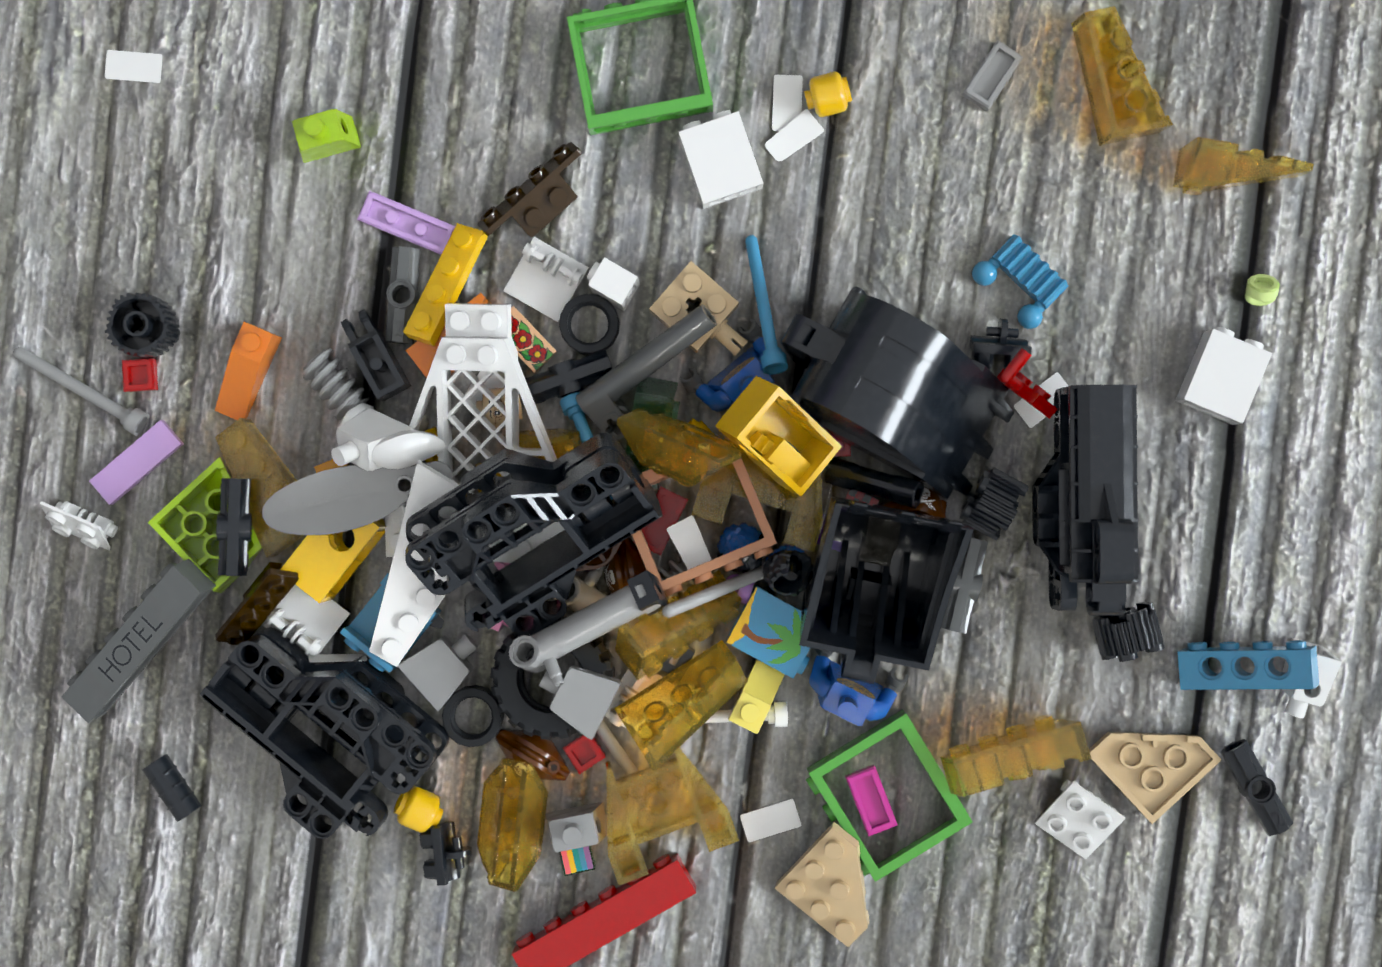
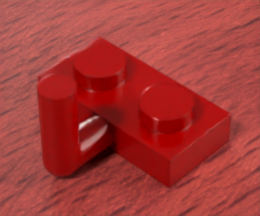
[997,348,1057,419]

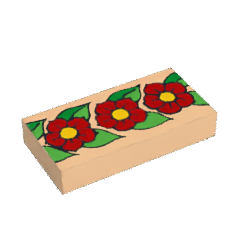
[511,306,557,373]

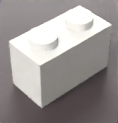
[587,257,640,311]

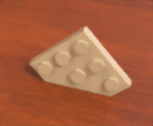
[1085,731,1221,824]
[775,822,869,947]

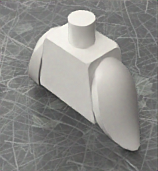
[331,403,445,471]

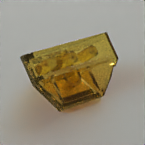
[617,408,741,487]
[477,758,548,892]

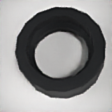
[559,293,620,355]
[442,685,504,748]

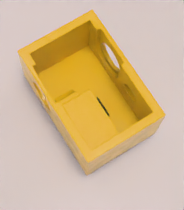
[715,376,842,497]
[280,519,387,603]

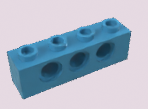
[1178,640,1319,690]

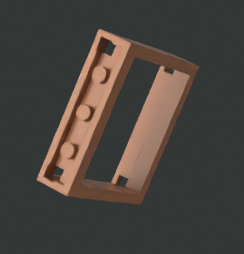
[632,437,777,597]

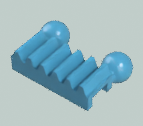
[972,234,1068,329]

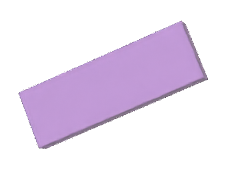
[357,191,455,255]
[89,420,184,505]

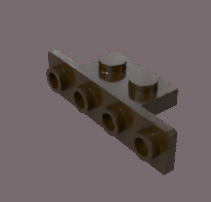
[477,142,582,238]
[215,562,299,645]

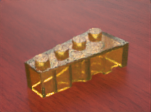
[1071,6,1173,146]
[215,418,304,558]
[615,570,742,680]
[614,640,748,772]
[940,715,1091,797]

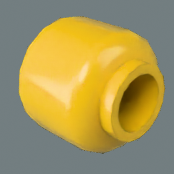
[804,71,852,117]
[393,786,443,833]

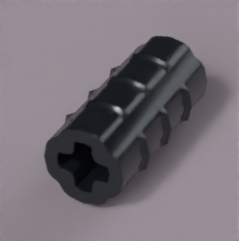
[142,754,202,822]

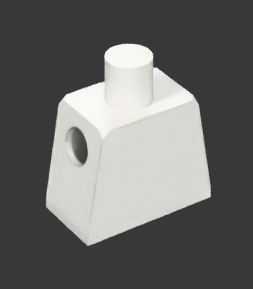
[1282,638,1342,718]

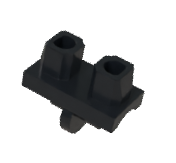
[970,318,1032,372]
[419,821,472,886]

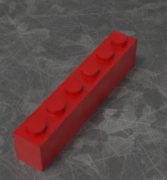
[512,853,696,967]

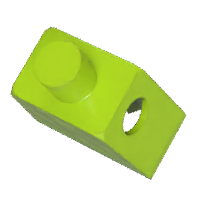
[292,109,361,163]

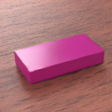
[845,764,898,837]

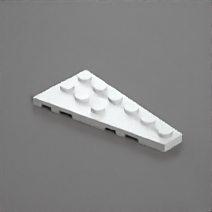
[369,460,478,667]

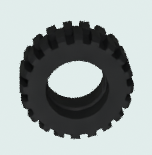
[490,616,615,740]

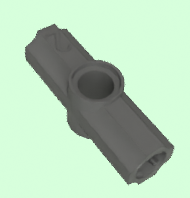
[385,246,421,344]
[941,538,988,634]

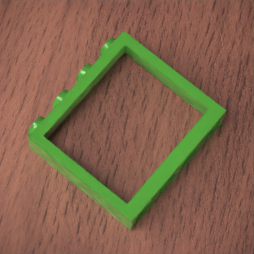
[567,0,713,136]
[806,709,973,882]

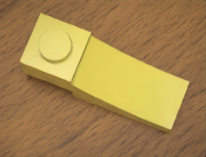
[728,659,785,734]

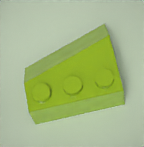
[148,457,263,593]

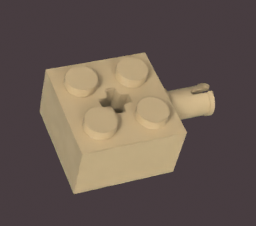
[649,261,748,356]

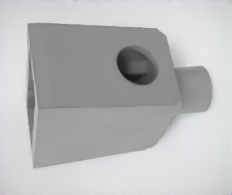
[397,634,478,711]
[539,665,622,740]
[545,802,609,852]

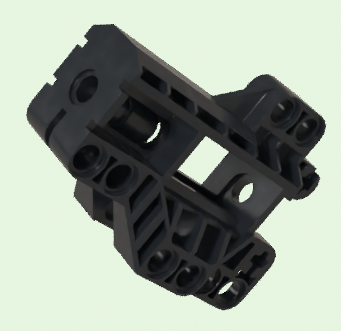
[1032,384,1139,616]
[405,433,663,636]
[200,627,449,839]

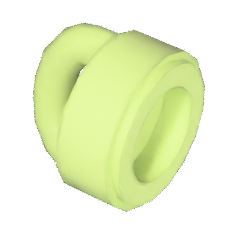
[1245,274,1280,306]

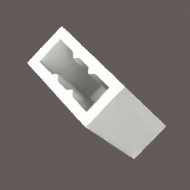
[679,110,763,209]
[1175,327,1272,425]

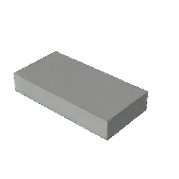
[961,40,1024,112]

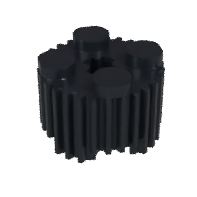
[105,293,180,359]
[960,466,1028,541]
[1092,602,1165,662]

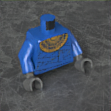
[680,319,775,412]
[809,648,909,726]

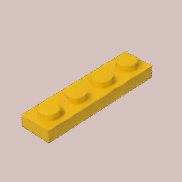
[403,223,488,346]

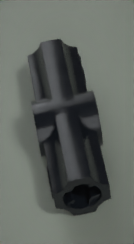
[525,350,613,405]
[216,478,252,576]
[1220,739,1293,836]

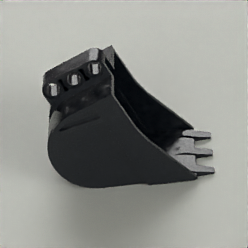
[780,287,1014,500]
[799,496,974,684]

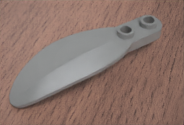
[262,461,453,535]

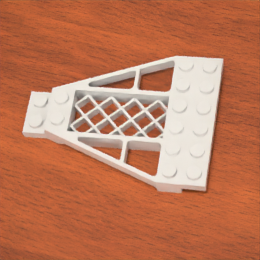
[385,303,565,563]

